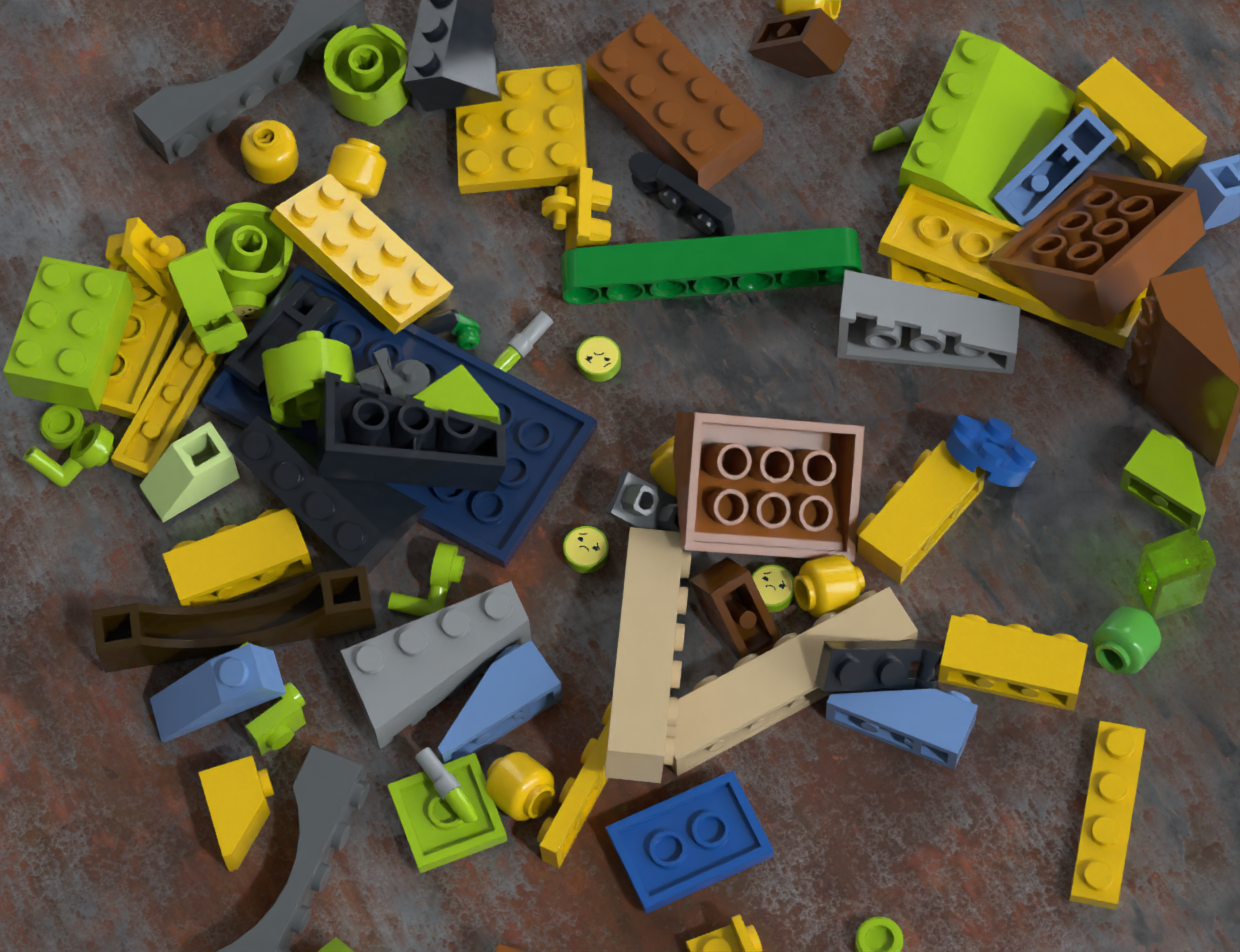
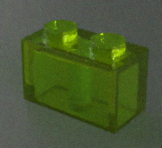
[1133,527,1216,620]

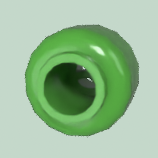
[1092,606,1161,675]

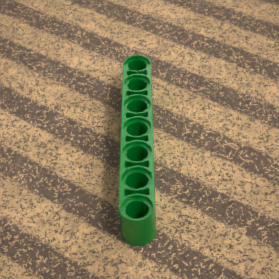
[560,227,863,305]

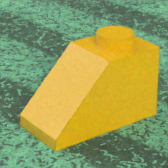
[198,756,274,872]

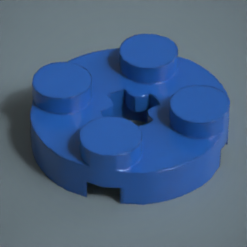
[946,415,1037,487]

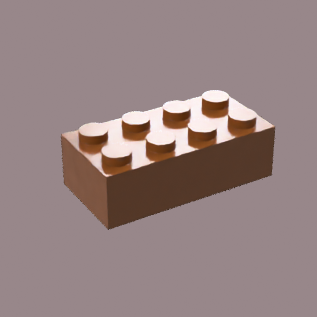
[585,12,763,191]

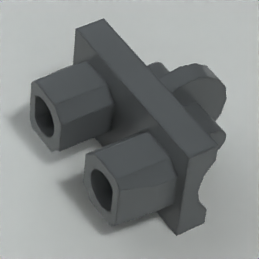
[355,348,431,400]
[604,472,680,532]

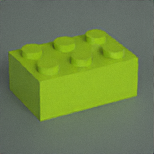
[3,256,136,412]

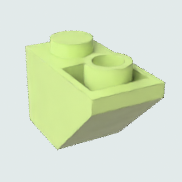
[139,422,240,523]

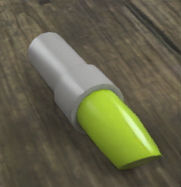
[872,114,924,152]
[492,311,554,372]
[415,747,478,823]

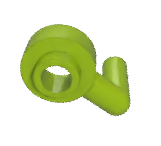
[23,422,114,487]
[388,542,465,617]

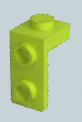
[167,247,248,354]
[240,641,306,756]

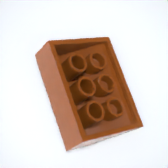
[988,170,1206,327]
[1126,266,1240,467]
[673,412,865,562]

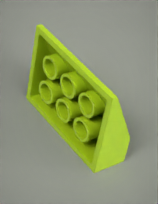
[897,30,1076,225]

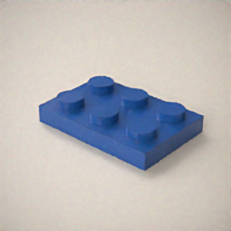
[606,770,774,914]

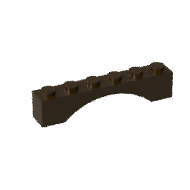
[92,566,376,673]

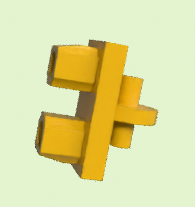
[541,166,612,251]
[105,217,186,296]

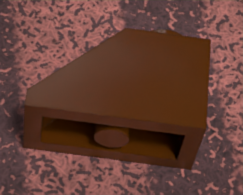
[748,8,852,78]
[689,557,781,660]

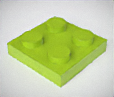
[387,753,508,873]

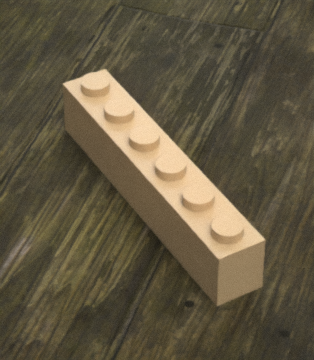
[604,527,692,783]
[666,586,918,776]

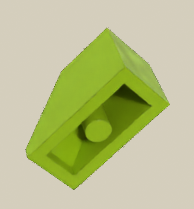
[1119,429,1206,534]

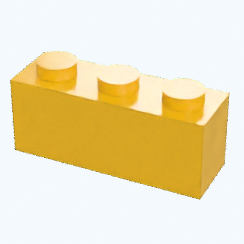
[1073,57,1207,184]
[856,440,986,585]
[162,507,314,606]
[938,614,1088,711]

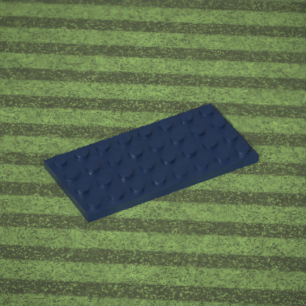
[202,264,598,568]

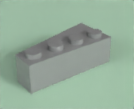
[837,270,1020,374]
[341,581,532,749]

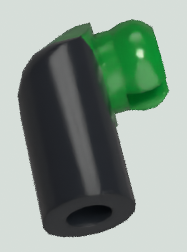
[416,309,482,350]

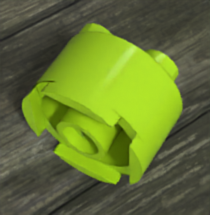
[324,24,411,127]
[202,202,293,301]
[262,331,357,428]

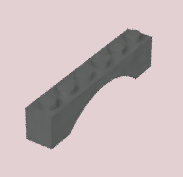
[132,0,367,165]
[217,745,370,952]

